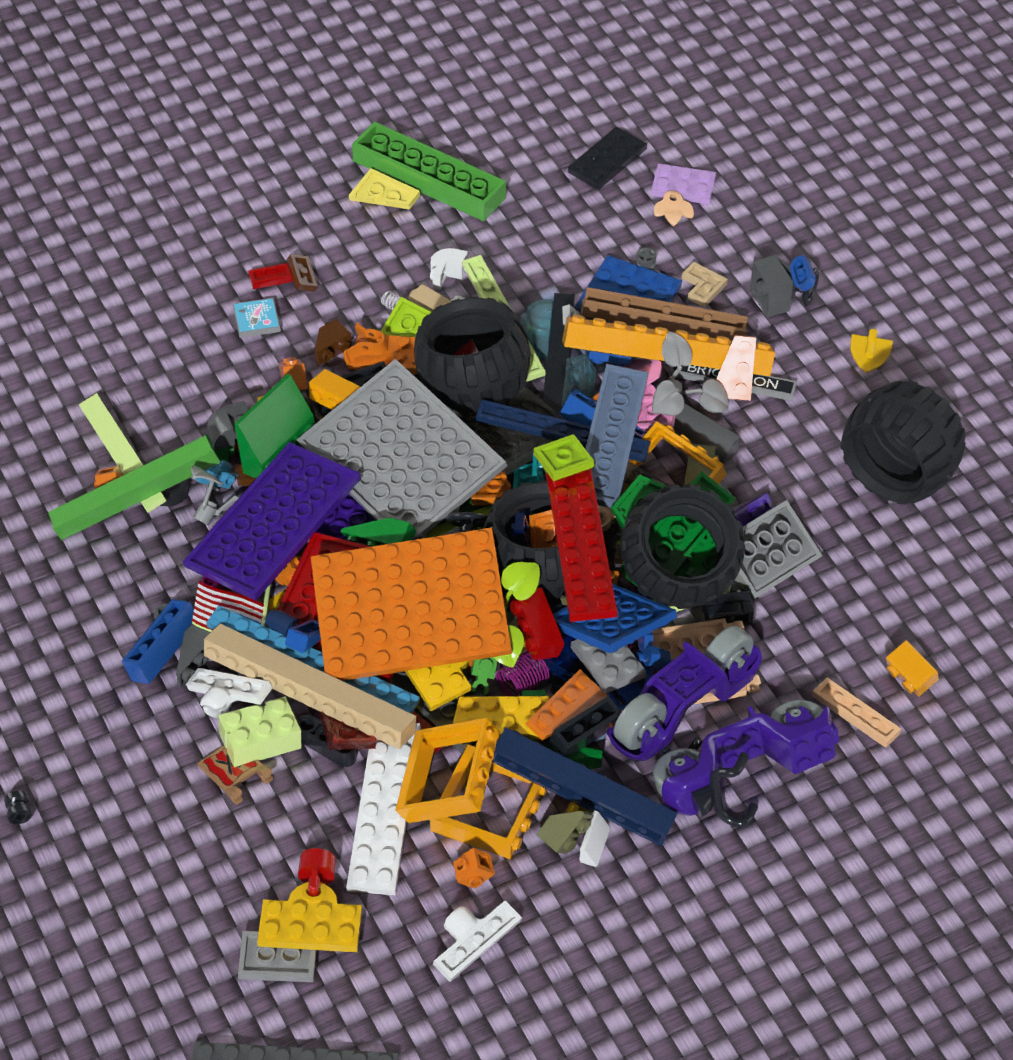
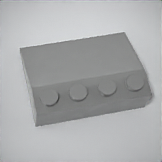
[735,500,822,599]

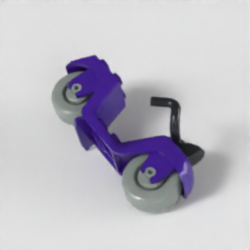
[607,625,762,762]
[653,700,840,828]

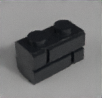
[703,590,754,624]

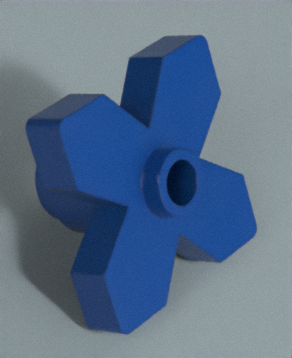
[634,632,671,690]

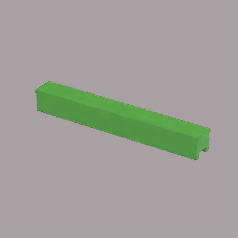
[48,435,221,540]

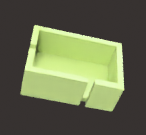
[218,697,301,767]

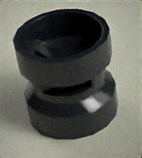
[4,791,32,824]

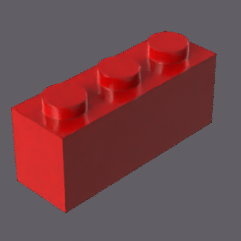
[510,588,565,660]

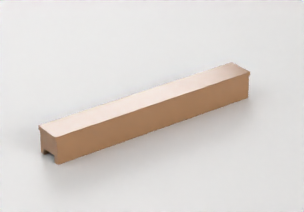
[581,287,748,341]

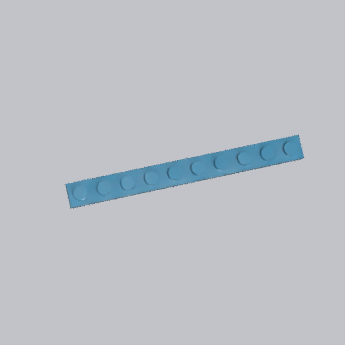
[206,605,420,714]

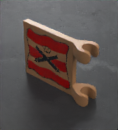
[197,745,273,805]

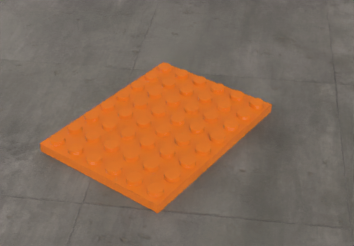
[311,528,512,681]

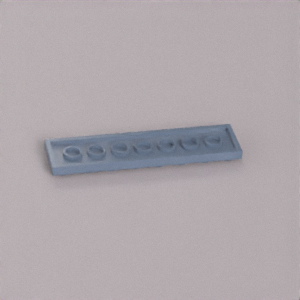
[585,364,649,508]

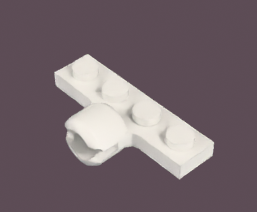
[186,668,273,719]
[433,901,522,982]

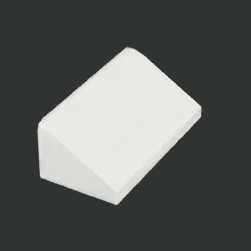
[579,811,610,867]

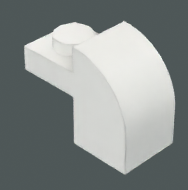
[430,248,468,290]

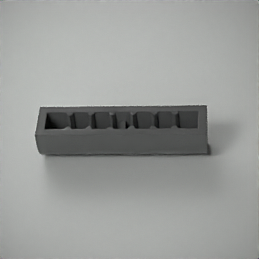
[673,403,740,464]

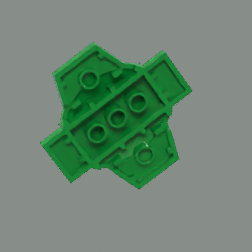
[610,471,744,600]

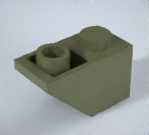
[536,811,594,854]

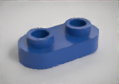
[790,255,816,291]

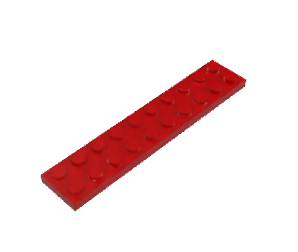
[545,468,617,622]

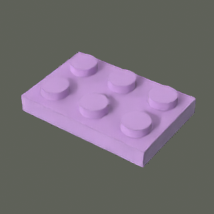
[651,163,716,204]

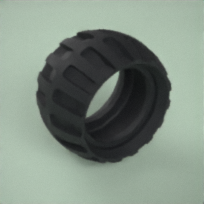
[414,296,530,414]
[841,380,966,505]
[484,481,604,605]
[621,484,745,609]

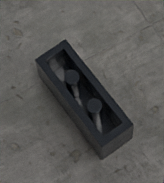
[549,696,621,758]

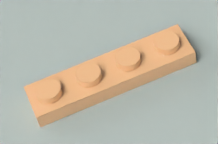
[812,677,901,748]

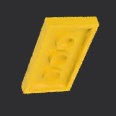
[453,696,550,740]

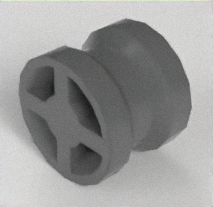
[636,247,657,271]

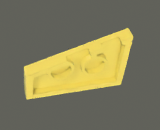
[349,168,420,210]

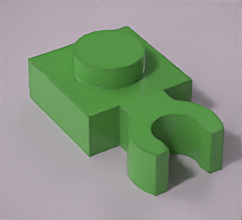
[470,657,498,694]

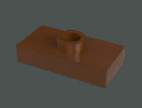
[287,254,318,292]

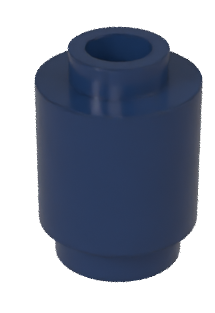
[265,610,299,636]

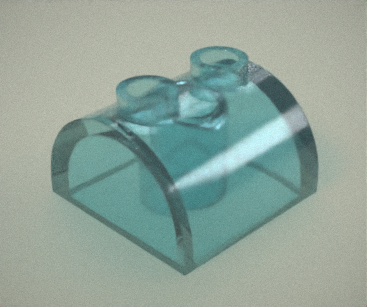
[521,299,553,358]

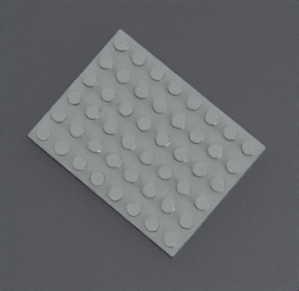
[297,359,507,536]

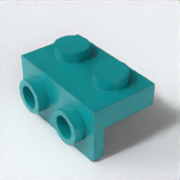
[513,453,545,489]

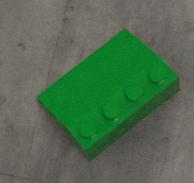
[234,374,315,479]

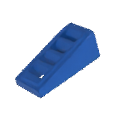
[285,619,321,653]

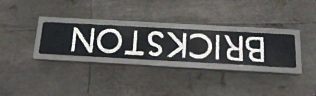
[669,365,797,401]

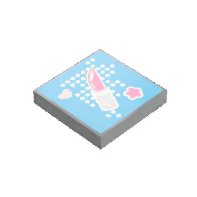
[233,298,281,338]

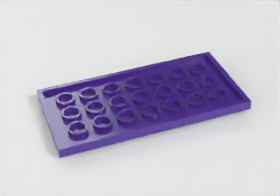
[183,442,361,601]

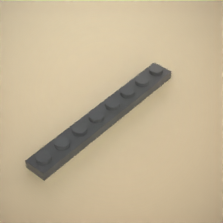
[192,1042,399,1060]

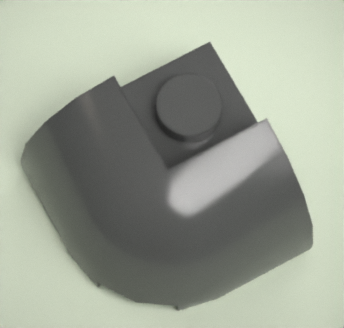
[207,401,248,451]

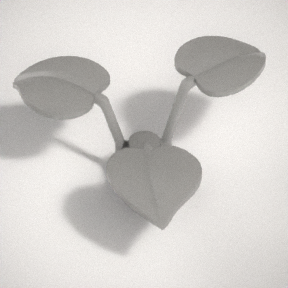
[652,332,729,416]
[188,465,241,525]

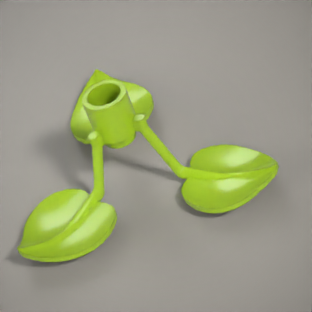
[493,562,540,668]

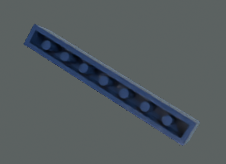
[492,727,678,847]

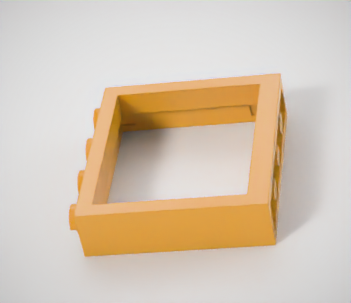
[620,421,727,495]
[395,718,499,823]
[430,745,547,859]

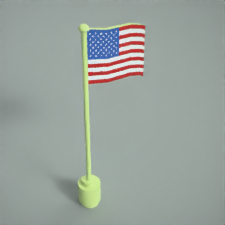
[192,581,271,632]

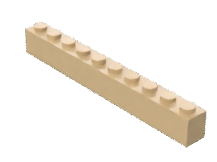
[204,624,416,749]

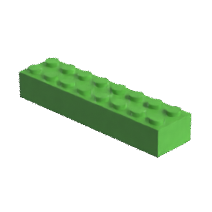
[352,121,506,221]

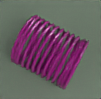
[496,650,550,696]

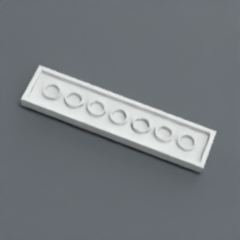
[346,723,421,896]

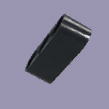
[297,715,357,767]

